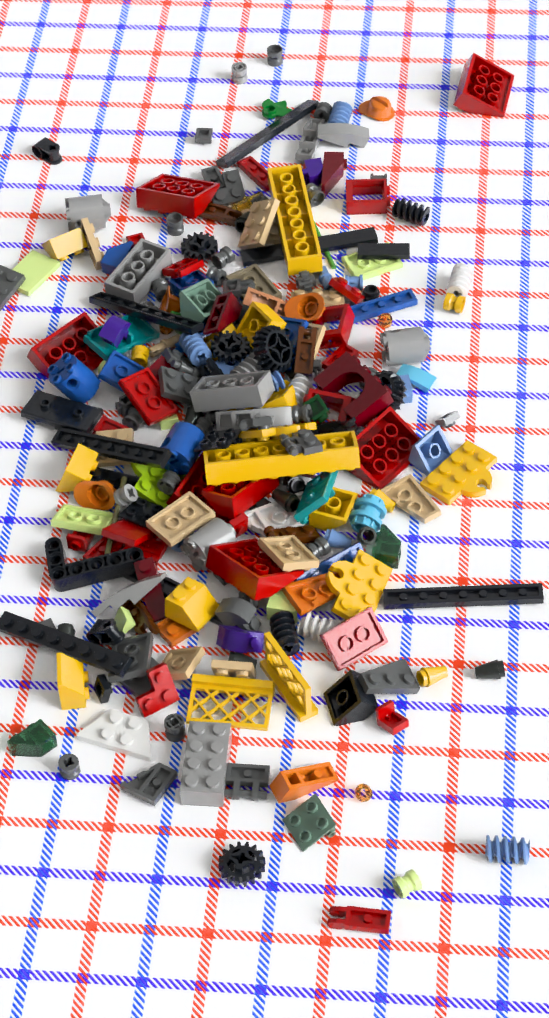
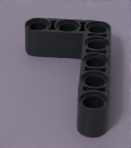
[45,537,145,592]

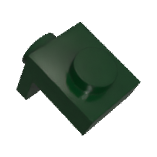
[303,394,331,423]

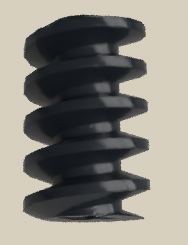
[392,198,430,226]
[269,611,300,656]

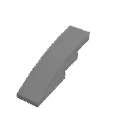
[295,118,325,161]
[91,572,167,617]

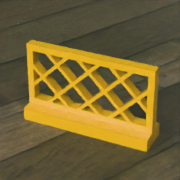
[259,631,318,723]
[186,673,275,731]

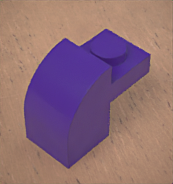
[302,157,323,187]
[98,315,131,348]
[216,625,264,653]

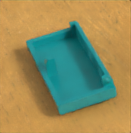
[83,315,160,361]
[294,470,339,524]

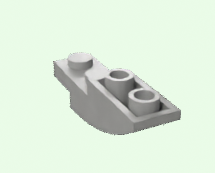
[215,406,293,431]

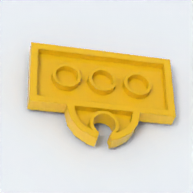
[238,422,317,442]
[420,440,497,505]
[325,549,393,620]

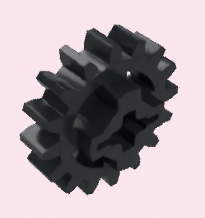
[181,232,218,262]
[211,330,250,364]
[218,841,266,887]

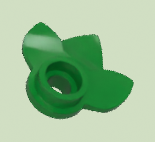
[262,99,292,119]

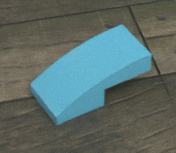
[396,364,437,393]

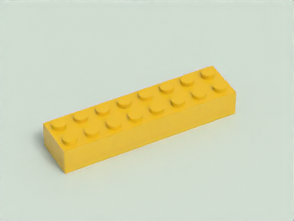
[267,164,323,276]
[203,430,360,486]

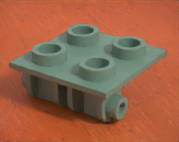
[282,793,337,852]

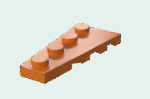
[282,572,340,616]

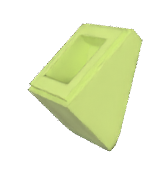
[159,414,179,431]
[114,606,136,634]

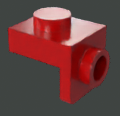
[226,512,249,538]
[66,531,94,552]
[375,700,409,736]

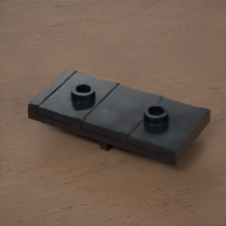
[21,390,104,433]

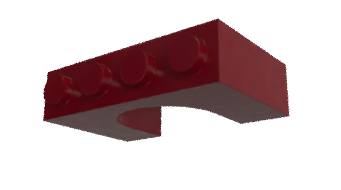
[313,351,394,427]

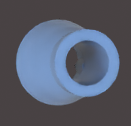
[324,528,352,548]

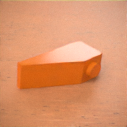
[269,762,339,803]

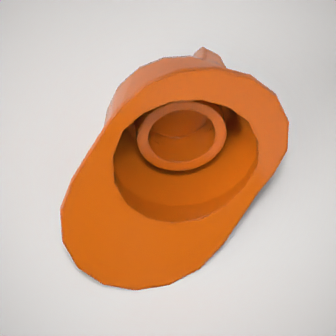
[358,96,395,121]
[159,285,180,313]
[284,292,325,321]
[73,480,117,510]

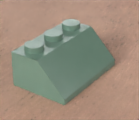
[179,278,222,325]

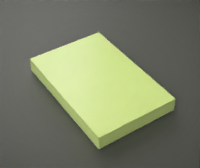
[341,242,403,280]
[12,250,60,296]
[51,504,114,535]

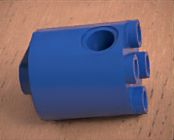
[47,352,100,404]
[160,421,205,475]

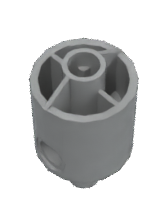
[65,194,111,232]
[380,326,430,366]
[180,517,237,571]

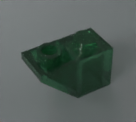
[372,524,401,569]
[7,719,58,757]

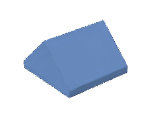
[408,425,453,476]

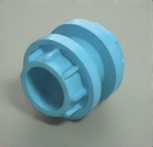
[349,494,387,535]

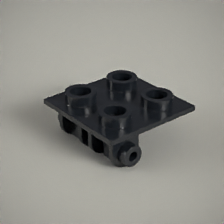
[194,428,243,452]
[118,497,164,529]

